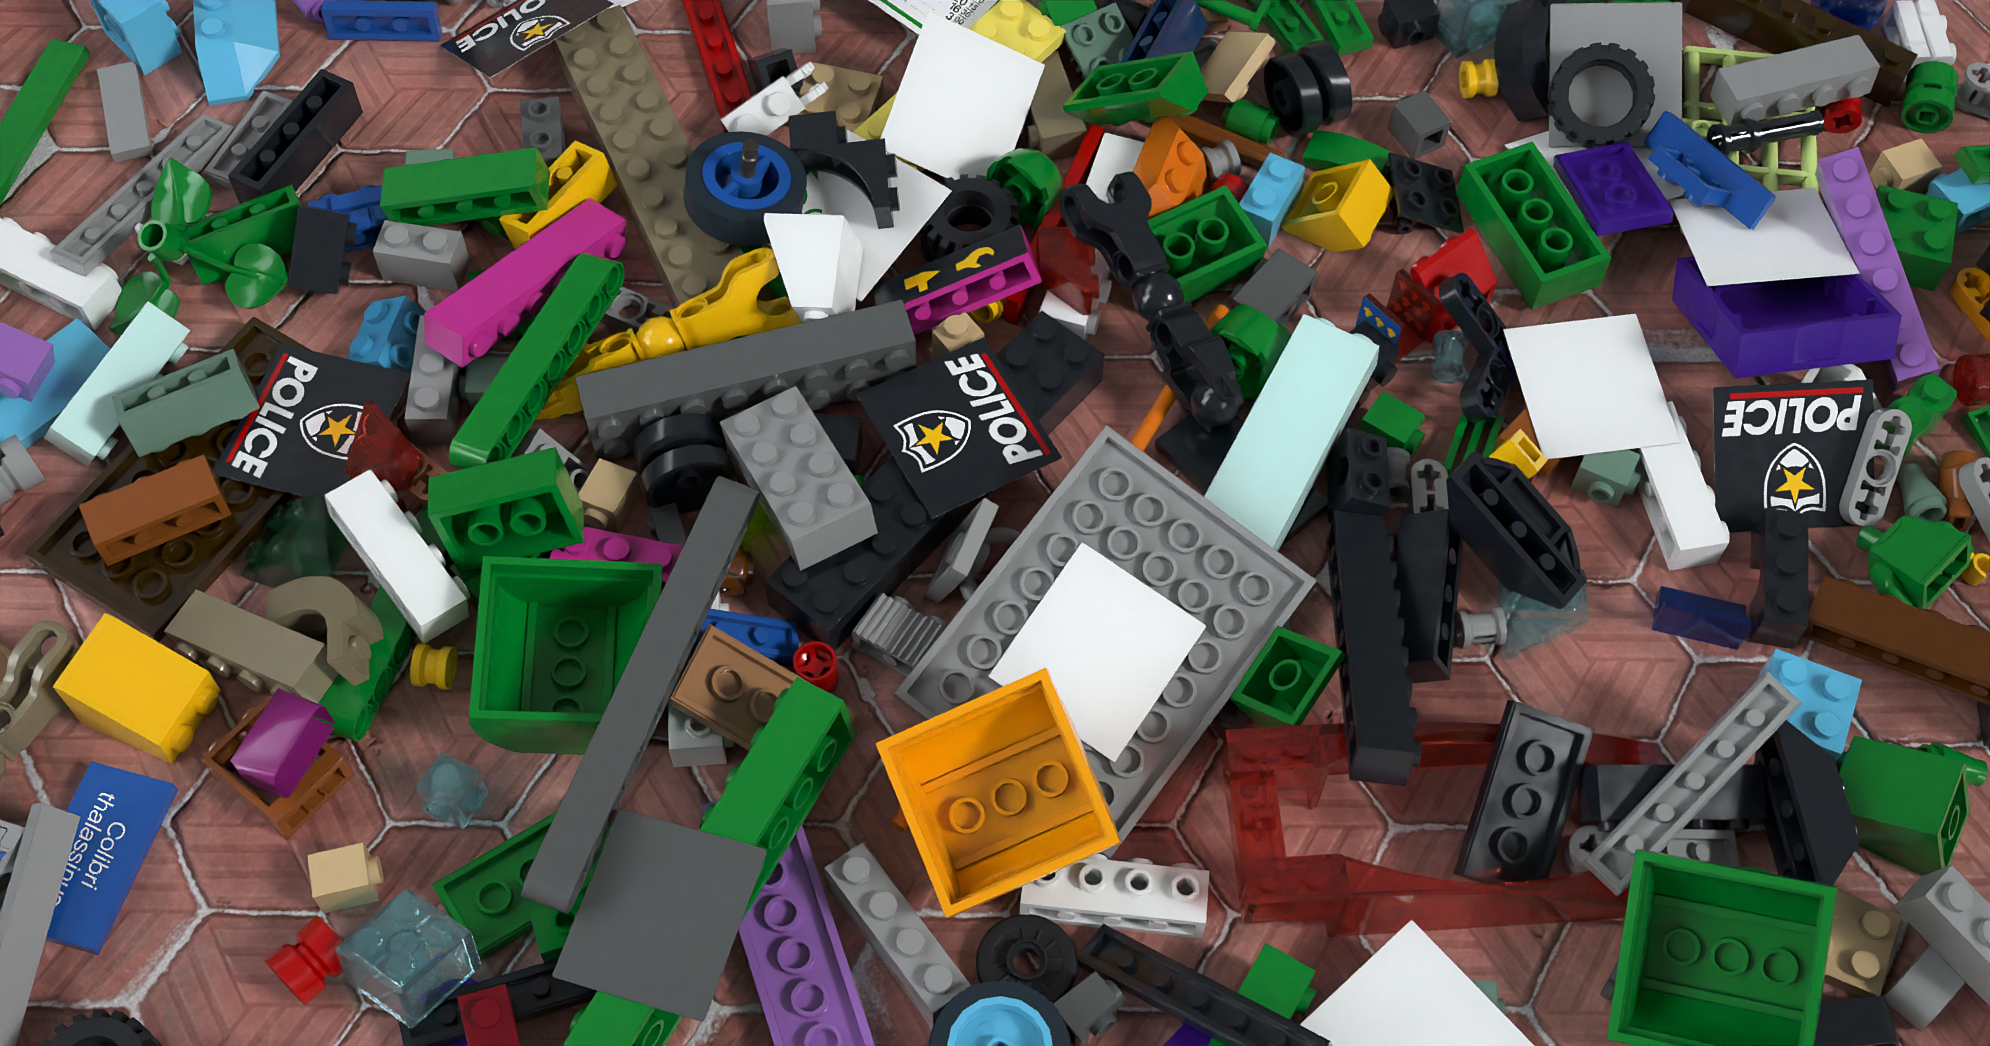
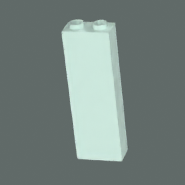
[1204,314,1379,551]

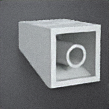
[764,213,863,323]

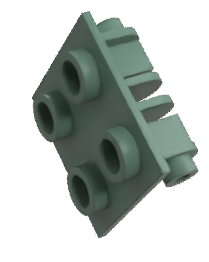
[1060,2,1134,81]

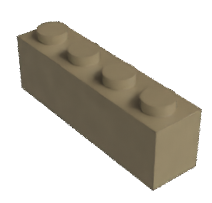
[164,589,339,703]

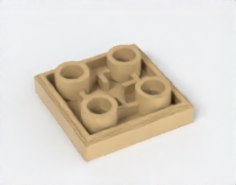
[1200,32,1276,103]

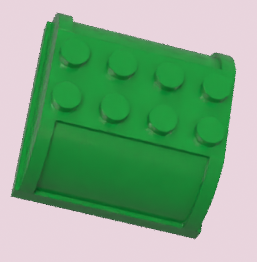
[469,556,662,755]
[1607,849,1838,1046]

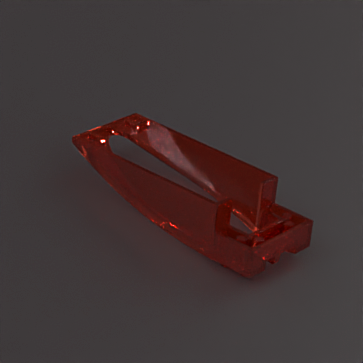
[1220,722,1657,937]

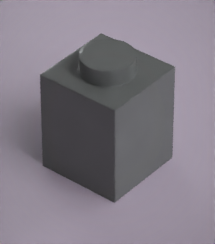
[1388,90,1451,159]

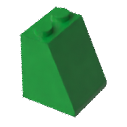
[1836,736,1970,876]

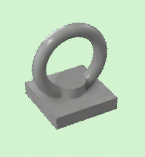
[924,498,1022,604]

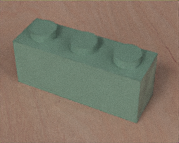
[112,349,260,457]

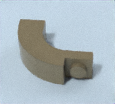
[267,576,384,686]

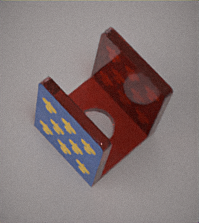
[1355,269,1439,363]

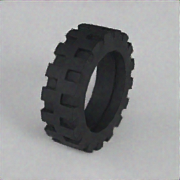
[1547,42,1655,149]

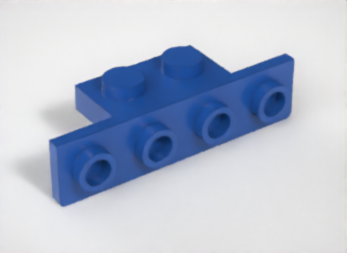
[1644,111,1776,230]

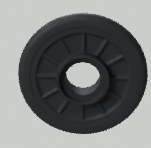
[975,914,1078,1003]

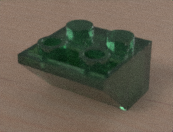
[241,493,349,588]

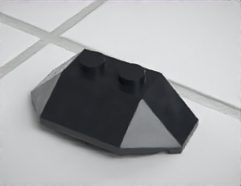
[1446,452,1587,609]
[1754,720,1860,885]

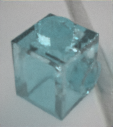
[415,752,489,830]

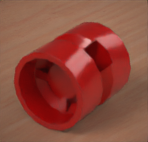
[264,916,357,1006]

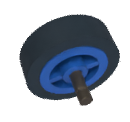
[684,131,807,246]

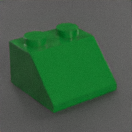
[1230,626,1346,738]

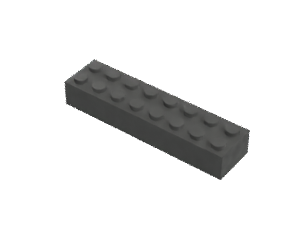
[575,300,916,460]

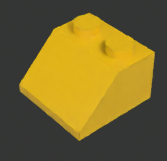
[1281,159,1394,253]

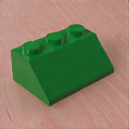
[1062,51,1209,126]
[1147,185,1267,303]

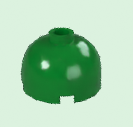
[985,148,1064,228]

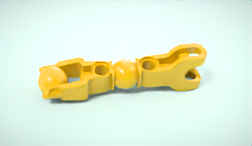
[536,247,802,420]

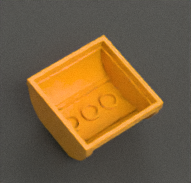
[875,668,1122,918]

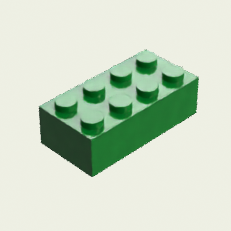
[1456,141,1612,310]

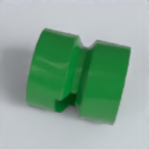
[1901,61,1958,134]

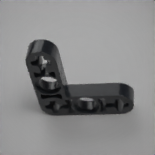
[1438,273,1516,423]

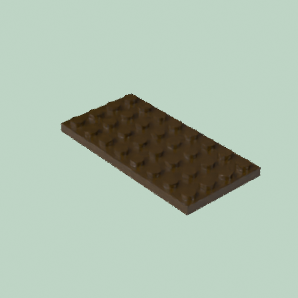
[24,316,312,642]

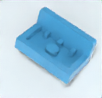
[347,295,425,373]

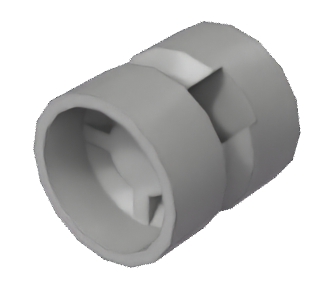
[0,434,46,507]

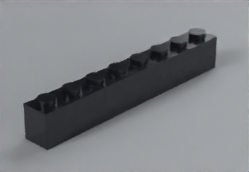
[1326,510,1421,786]

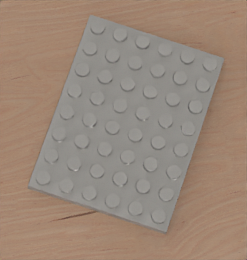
[894,425,1317,860]

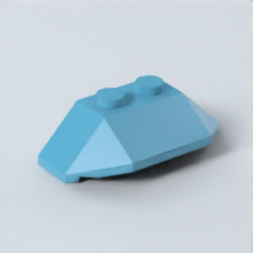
[193,0,280,106]

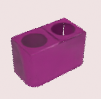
[230,688,336,798]

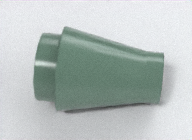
[1896,464,1947,521]

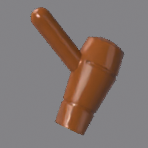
[1939,450,1983,532]

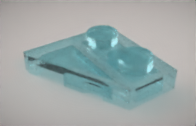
[1497,581,1590,660]

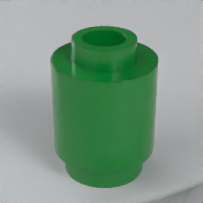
[1221,97,1281,146]

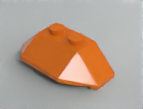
[1132,116,1210,220]

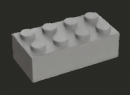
[720,386,878,571]

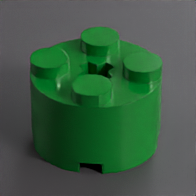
[1210,304,1291,400]

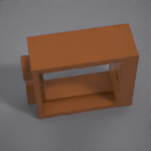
[202,695,354,840]

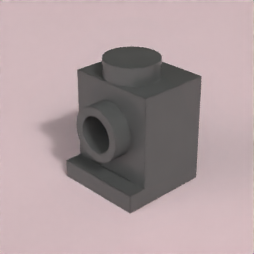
[1053,971,1125,1046]

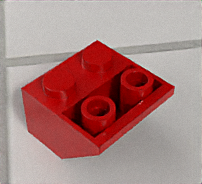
[1410,228,1497,345]

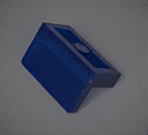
[1652,586,1752,650]

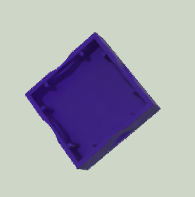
[1672,256,1902,378]

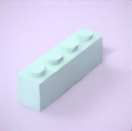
[44,302,190,467]

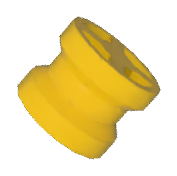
[1459,59,1499,99]
[410,643,458,690]

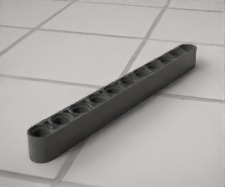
[521,476,760,914]

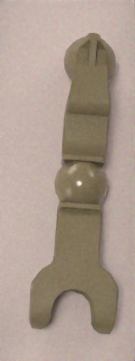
[0,621,79,780]

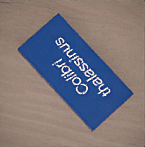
[46,761,178,955]

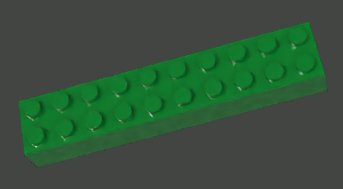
[563,677,857,1046]

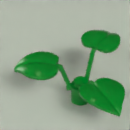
[109,158,288,335]

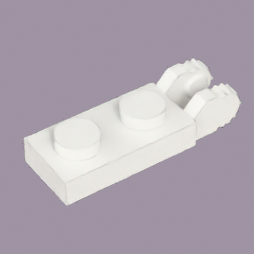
[720,61,829,136]

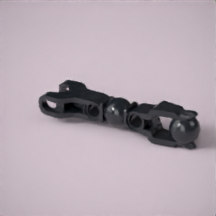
[1059,171,1244,434]

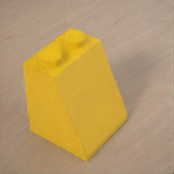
[53,613,221,764]

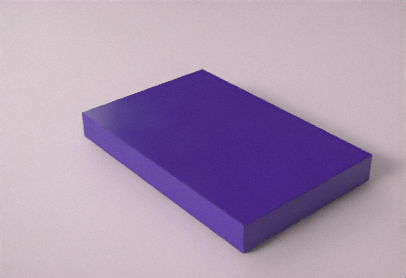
[1553,142,1674,236]

